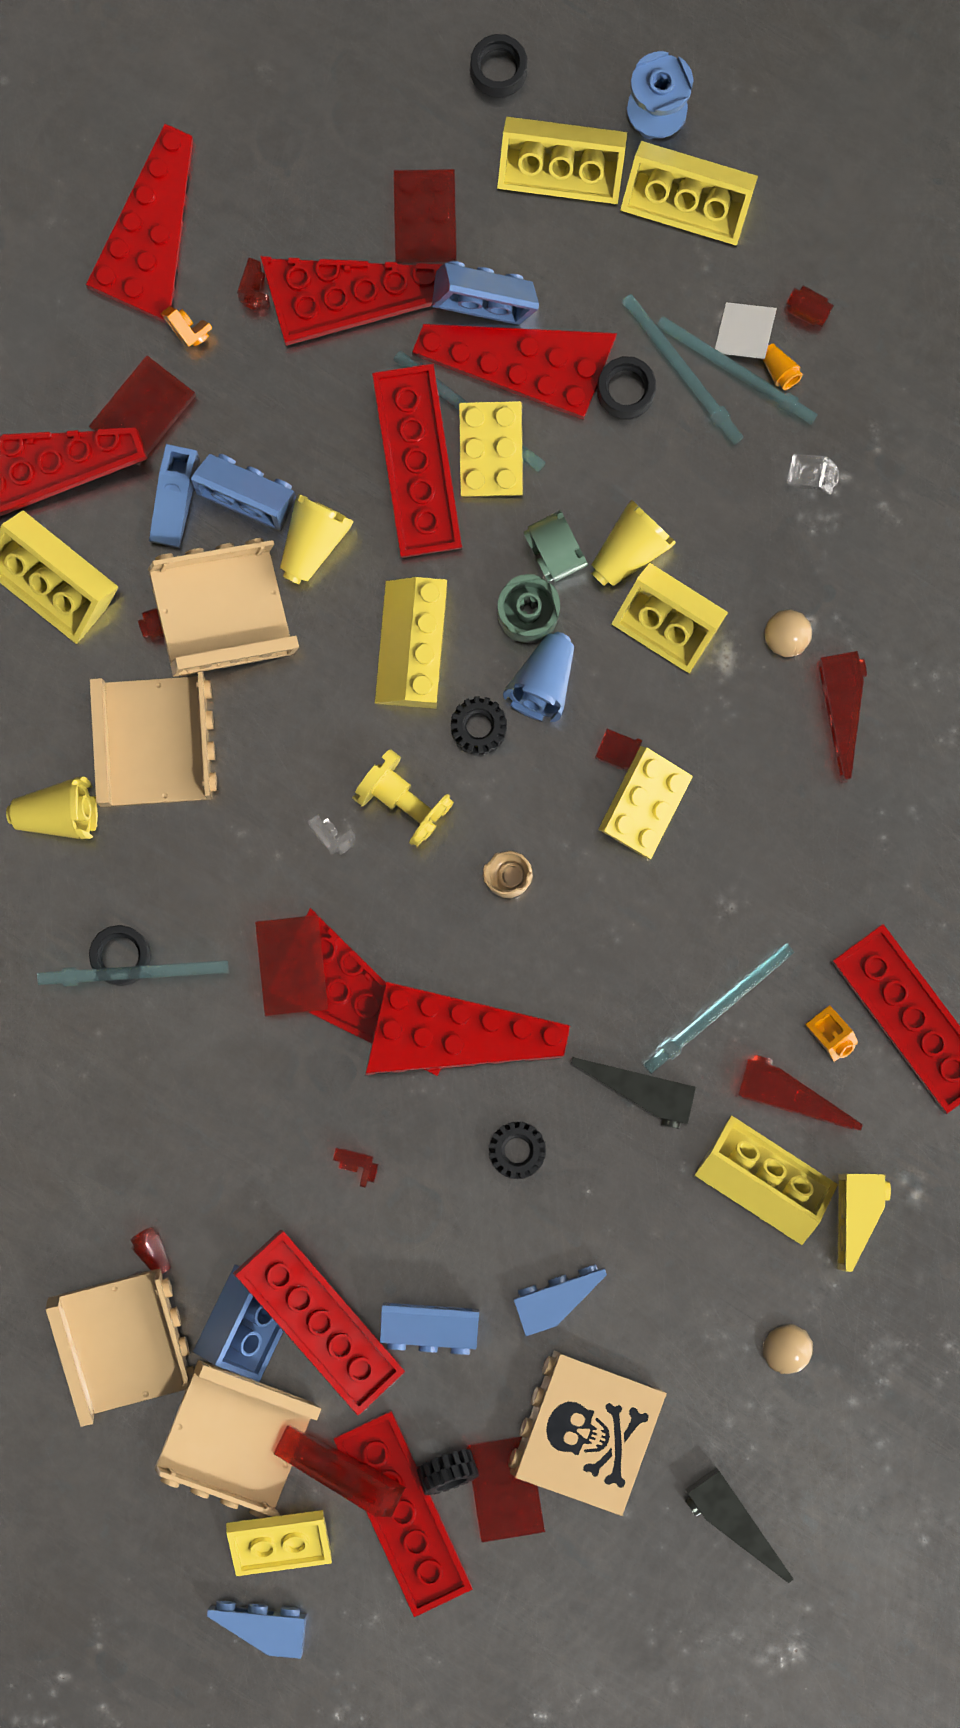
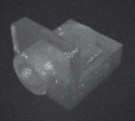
[787,454,839,495]
[308,815,356,856]

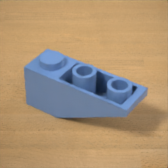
[149,444,200,548]
[513,1264,607,1336]
[207,1601,307,1659]

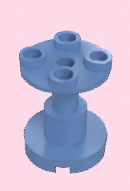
[627,51,693,139]

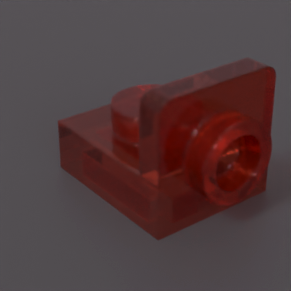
[237,258,270,311]
[595,729,643,772]
[333,1147,378,1188]

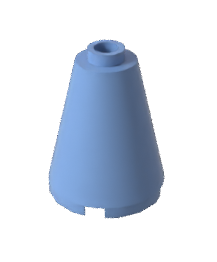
[503,632,574,722]

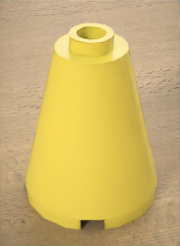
[280,494,354,584]
[591,500,676,586]
[6,777,98,840]

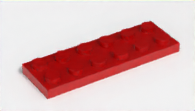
[372,364,462,558]
[832,924,960,1114]
[233,1229,405,1416]
[333,1410,473,1617]

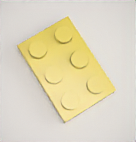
[459,401,523,497]
[598,746,693,859]
[226,1510,332,1576]

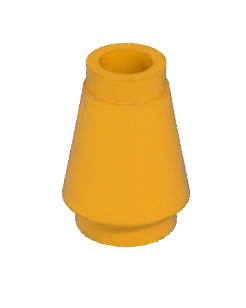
[763,343,803,390]

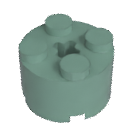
[523,510,589,582]
[497,574,560,643]

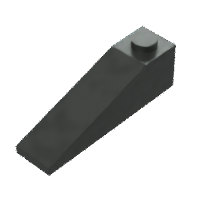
[570,1057,696,1129]
[685,1468,794,1583]

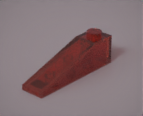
[817,651,867,784]
[735,1055,863,1131]
[274,1425,406,1517]

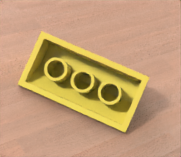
[497,117,627,204]
[620,141,758,246]
[0,510,118,644]
[375,577,447,709]
[695,1115,838,1245]

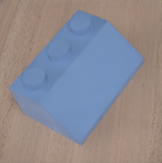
[432,261,539,325]
[191,454,296,531]
[193,1264,283,1382]
[380,1302,479,1355]

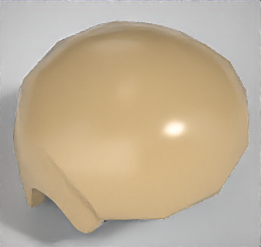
[764,609,812,657]
[483,851,533,898]
[763,1324,813,1374]

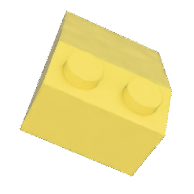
[837,1174,891,1272]

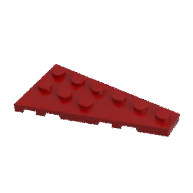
[86,124,193,324]
[260,256,443,346]
[412,324,617,420]
[0,427,148,516]
[268,908,441,1076]
[365,982,570,1075]

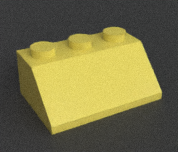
[611,563,728,674]

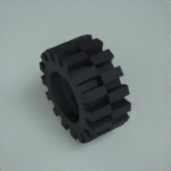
[451,696,507,755]
[489,1122,546,1179]
[416,1449,479,1496]

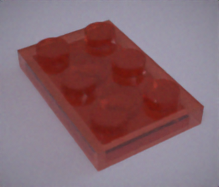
[394,169,457,263]
[89,356,196,466]
[255,915,329,1017]
[466,1436,545,1542]

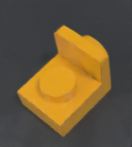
[161,306,212,346]
[805,1005,858,1062]

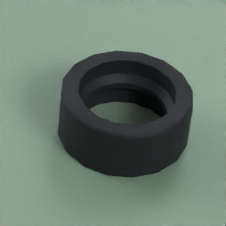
[470,34,528,98]
[597,356,656,419]
[89,925,151,986]

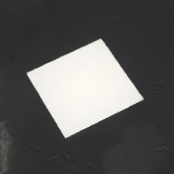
[714,302,777,359]

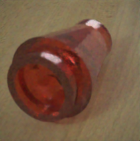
[130,1227,171,1274]

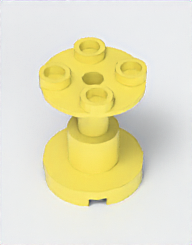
[352,749,454,847]

